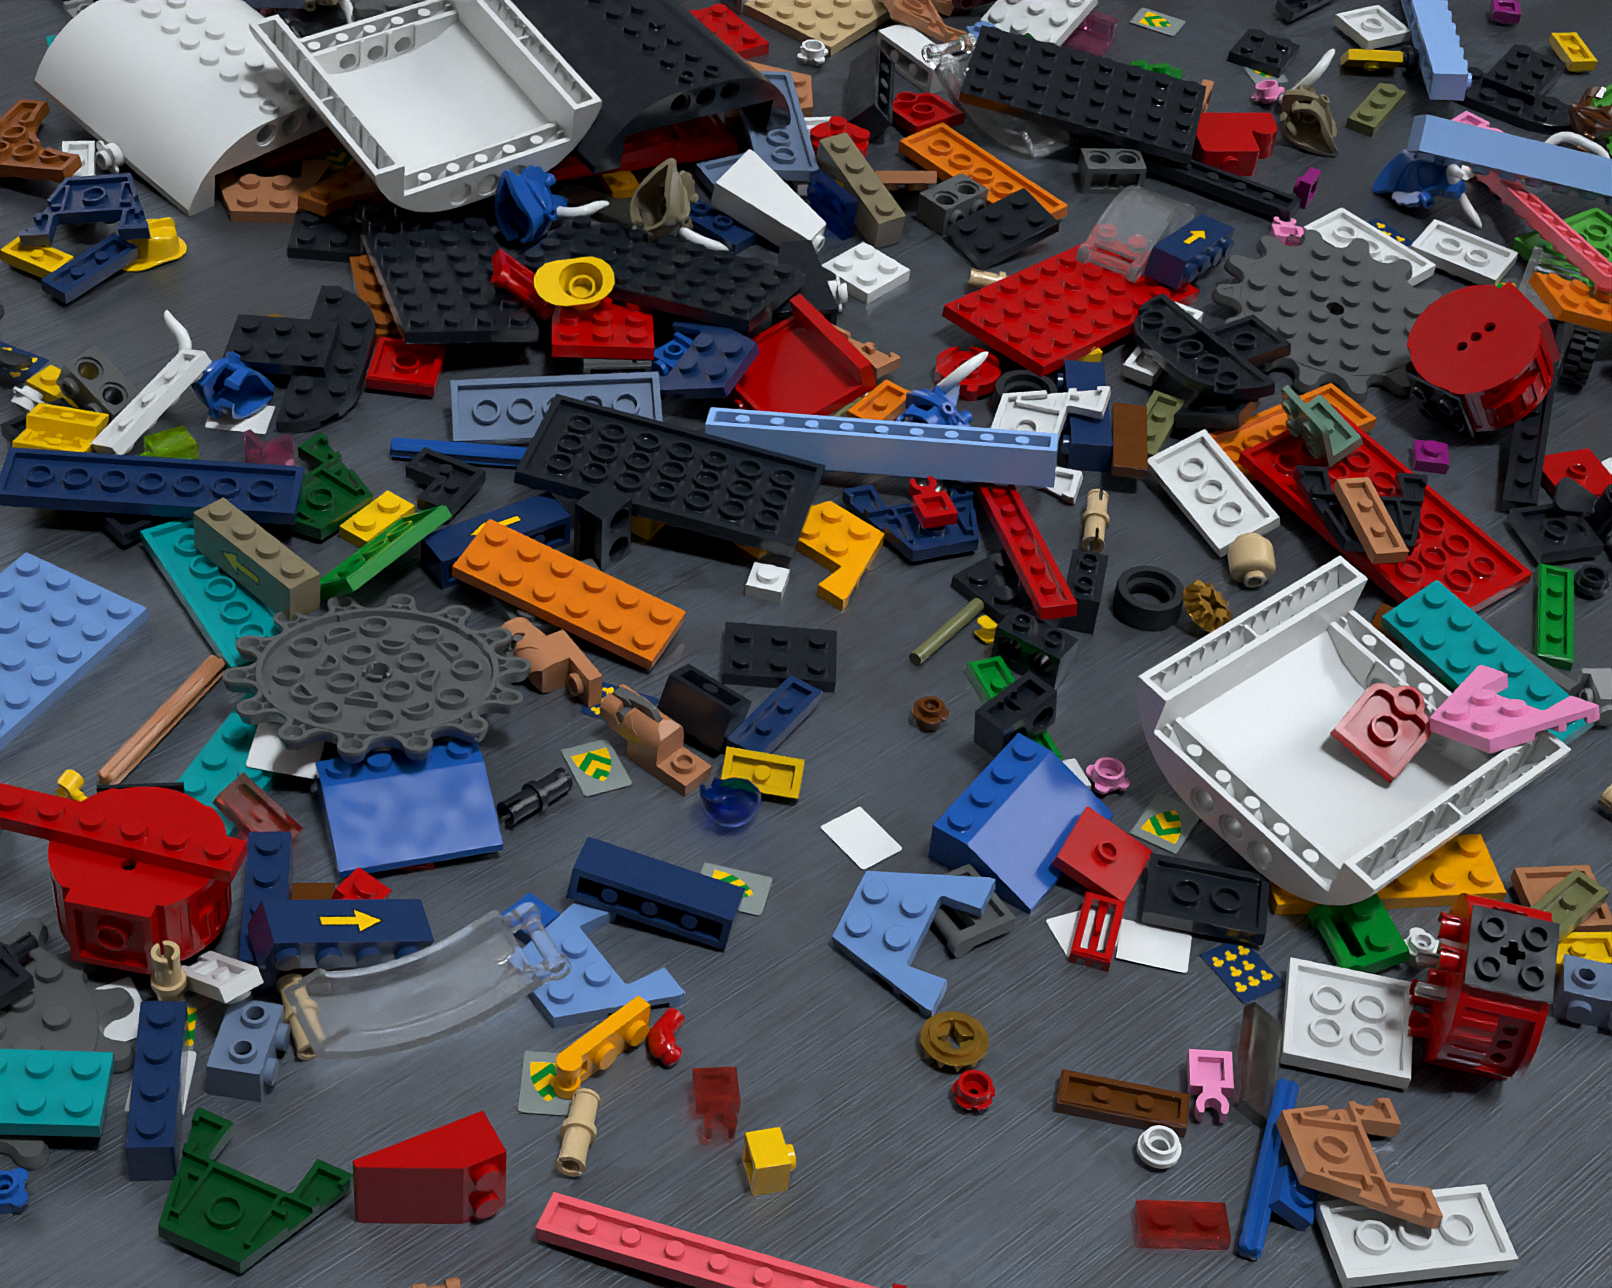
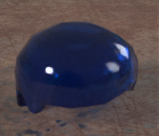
[699,777,762,829]

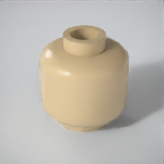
[1227,532,1276,588]

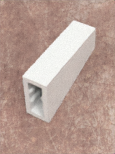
[710,149,826,254]

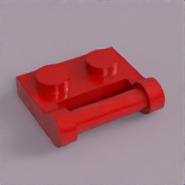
[490,248,555,321]

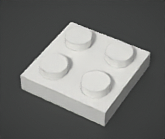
[1333,5,1412,50]
[821,242,910,304]

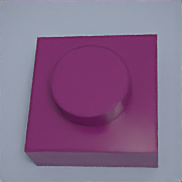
[1490,0,1521,24]
[1293,167,1322,210]
[1411,439,1450,475]

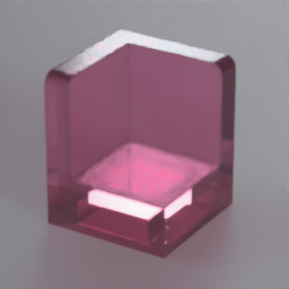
[243,429,295,466]

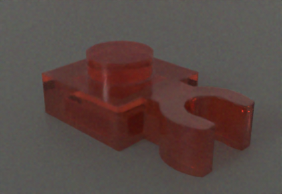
[691,1067,741,1140]

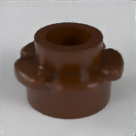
[911,696,949,731]

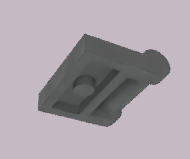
[932,863,1016,957]

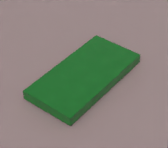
[320,505,452,601]

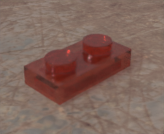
[212,772,304,841]
[1133,1200,1231,1251]

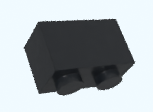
[657,664,752,751]

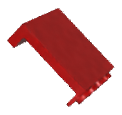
[723,294,877,416]

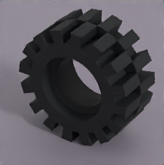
[1558,325,1601,388]

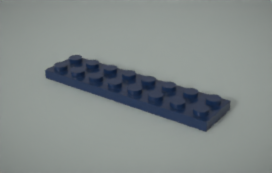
[0,447,305,525]

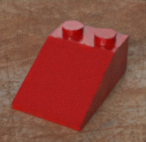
[352,1111,507,1224]

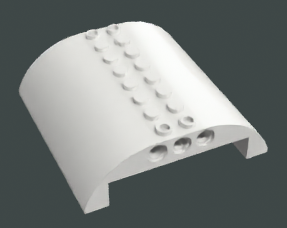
[34,0,327,217]
[249,0,602,212]
[1136,556,1571,905]

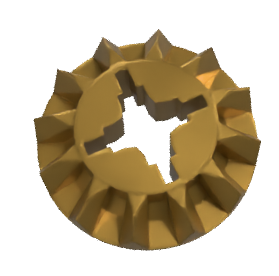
[1183,580,1233,633]
[919,1011,989,1072]

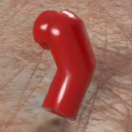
[646,1007,685,1066]

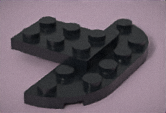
[1452,44,1574,135]
[222,285,377,433]
[1134,293,1291,402]

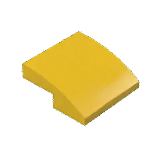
[12,403,109,453]

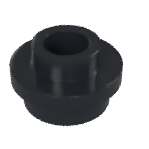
[1397,45,1419,73]
[1574,565,1609,597]

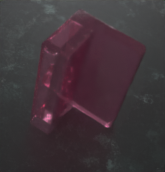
[1062,10,1119,57]

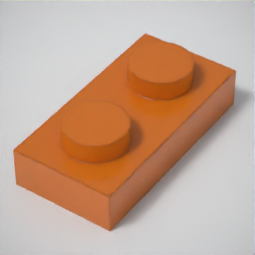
[847,379,912,421]

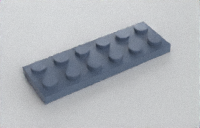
[739,71,819,182]
[450,372,663,446]

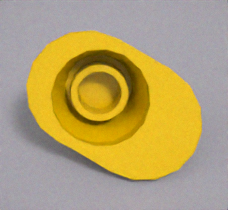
[120,217,187,272]
[534,257,615,310]

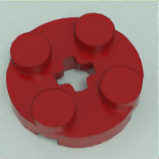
[810,116,870,158]
[934,346,1001,402]

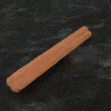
[97,655,226,785]

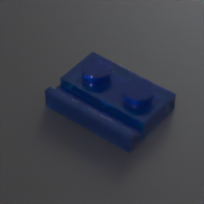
[807,169,857,241]

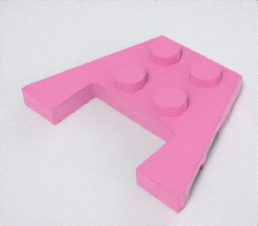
[1430,665,1600,754]

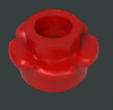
[952,1070,995,1111]

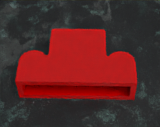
[1191,112,1278,176]

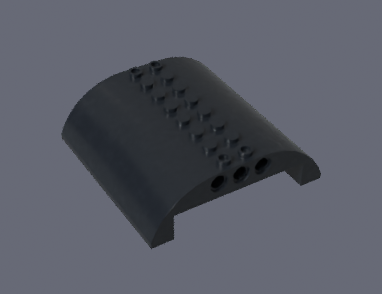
[511,0,791,174]

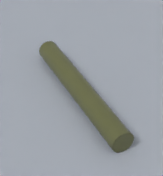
[909,598,984,666]

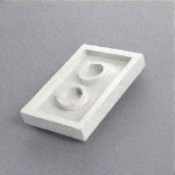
[1410,219,1518,286]

